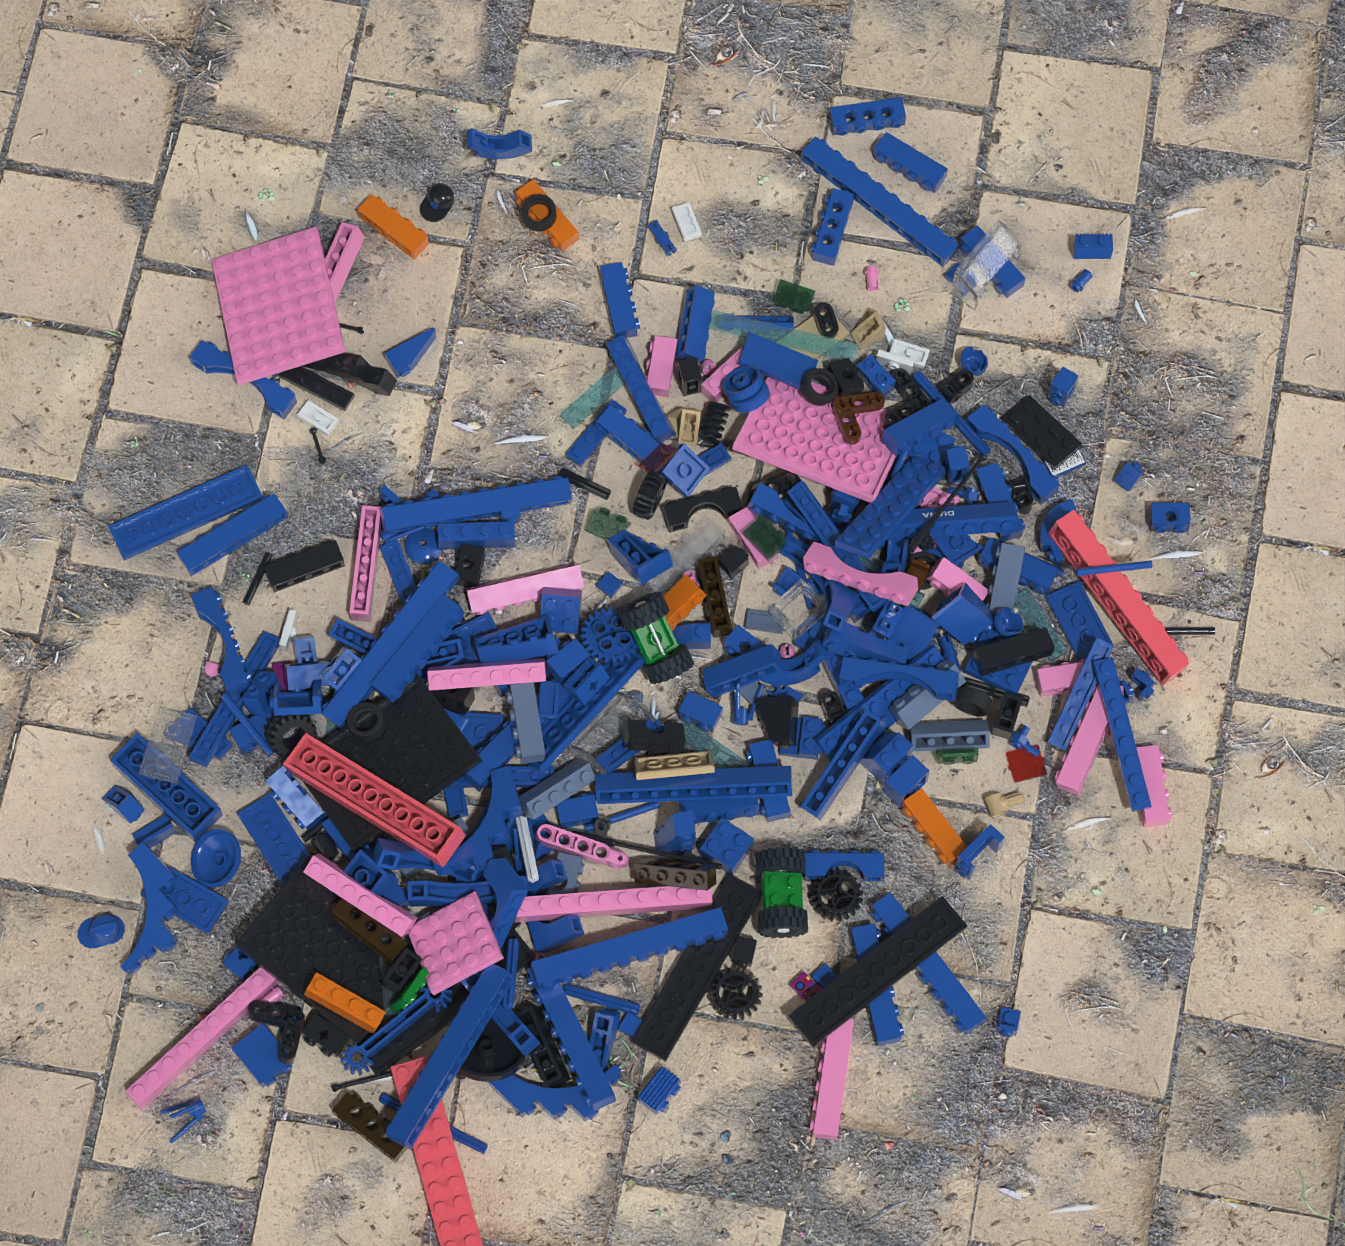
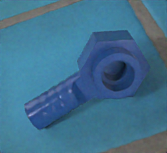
[948,487,980,505]
[1010,725,1041,757]

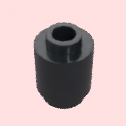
[312,832,340,861]

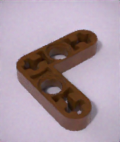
[832,392,886,445]

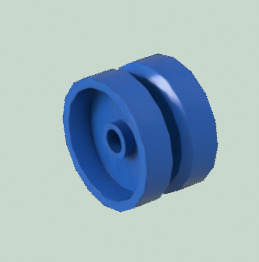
[722,365,770,413]

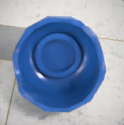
[960,346,988,376]
[994,608,1023,636]

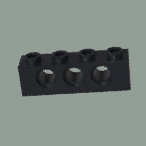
[516,1006,571,1088]

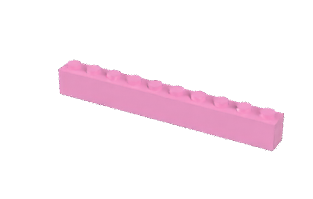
[514,886,713,923]
[125,967,280,1110]

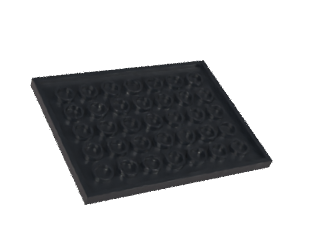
[303,675,483,853]
[234,855,421,1045]

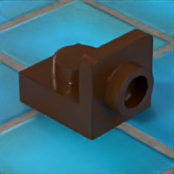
[907,559,930,591]

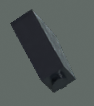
[756,696,799,749]

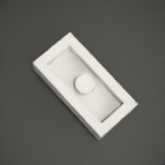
[890,339,930,369]
[297,400,339,437]

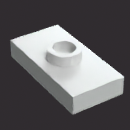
[672,202,702,242]
[876,350,914,374]
[279,610,298,652]

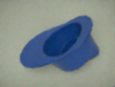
[78,914,125,949]

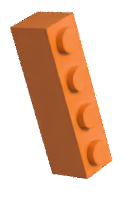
[515,179,579,252]
[357,194,429,260]
[664,574,707,631]
[902,788,967,867]
[304,972,386,1034]

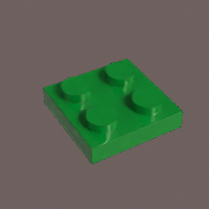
[390,968,429,1013]

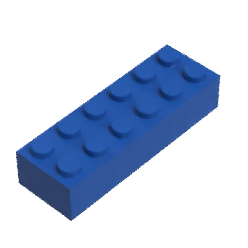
[110,733,223,843]

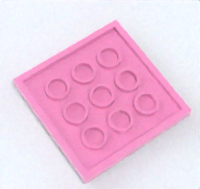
[408,891,504,995]

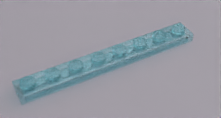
[708,310,859,363]

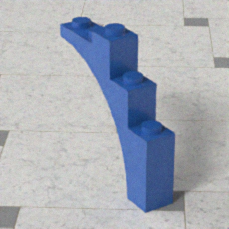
[779,535,860,632]
[433,765,524,876]
[120,842,179,974]
[488,1064,621,1122]

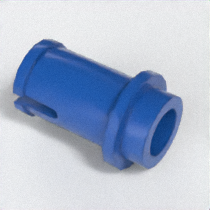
[1070,269,1093,293]

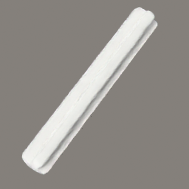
[515,815,539,883]

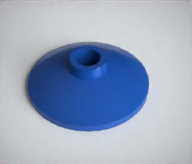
[405,528,442,564]

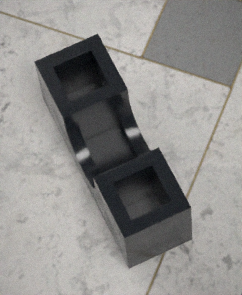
[622,719,686,754]

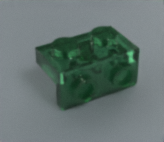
[772,279,816,314]
[585,507,631,541]
[743,514,786,561]
[937,748,979,765]

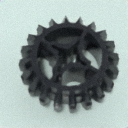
[633,469,668,520]
[810,869,863,922]
[709,967,763,1021]

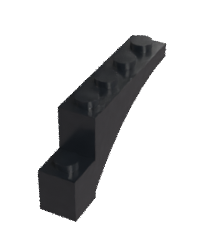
[302,353,397,396]

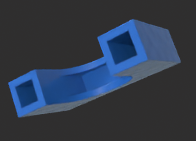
[482,858,528,949]
[519,860,584,952]

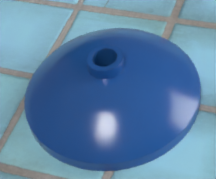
[191,829,241,888]

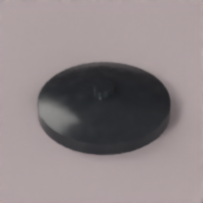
[458,1018,526,1082]

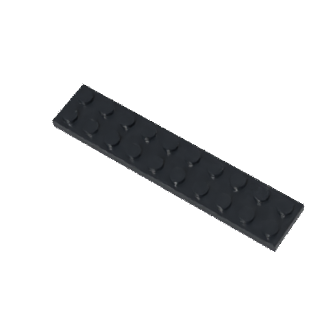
[631,874,763,1062]
[788,896,968,1048]
[353,926,536,1077]

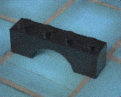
[663,486,743,533]

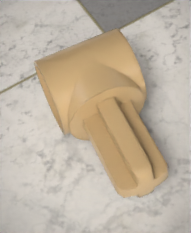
[985,792,1025,818]

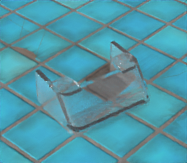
[951,220,1022,311]
[566,691,656,775]

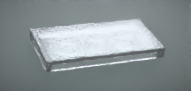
[139,706,197,784]

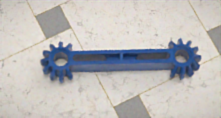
[341,983,453,1075]

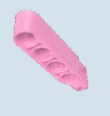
[535,824,629,868]

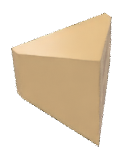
[851,307,886,348]
[666,408,701,446]

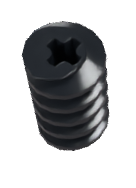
[698,402,731,444]

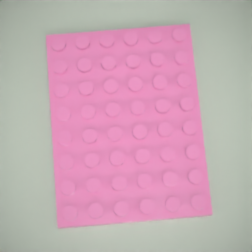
[211,226,346,385]
[732,377,898,503]

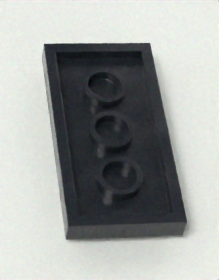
[1002,395,1082,470]

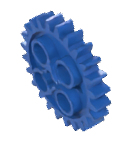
[581,606,640,667]

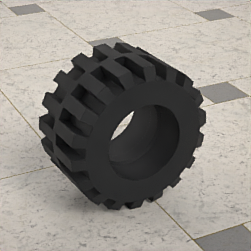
[264,712,317,759]

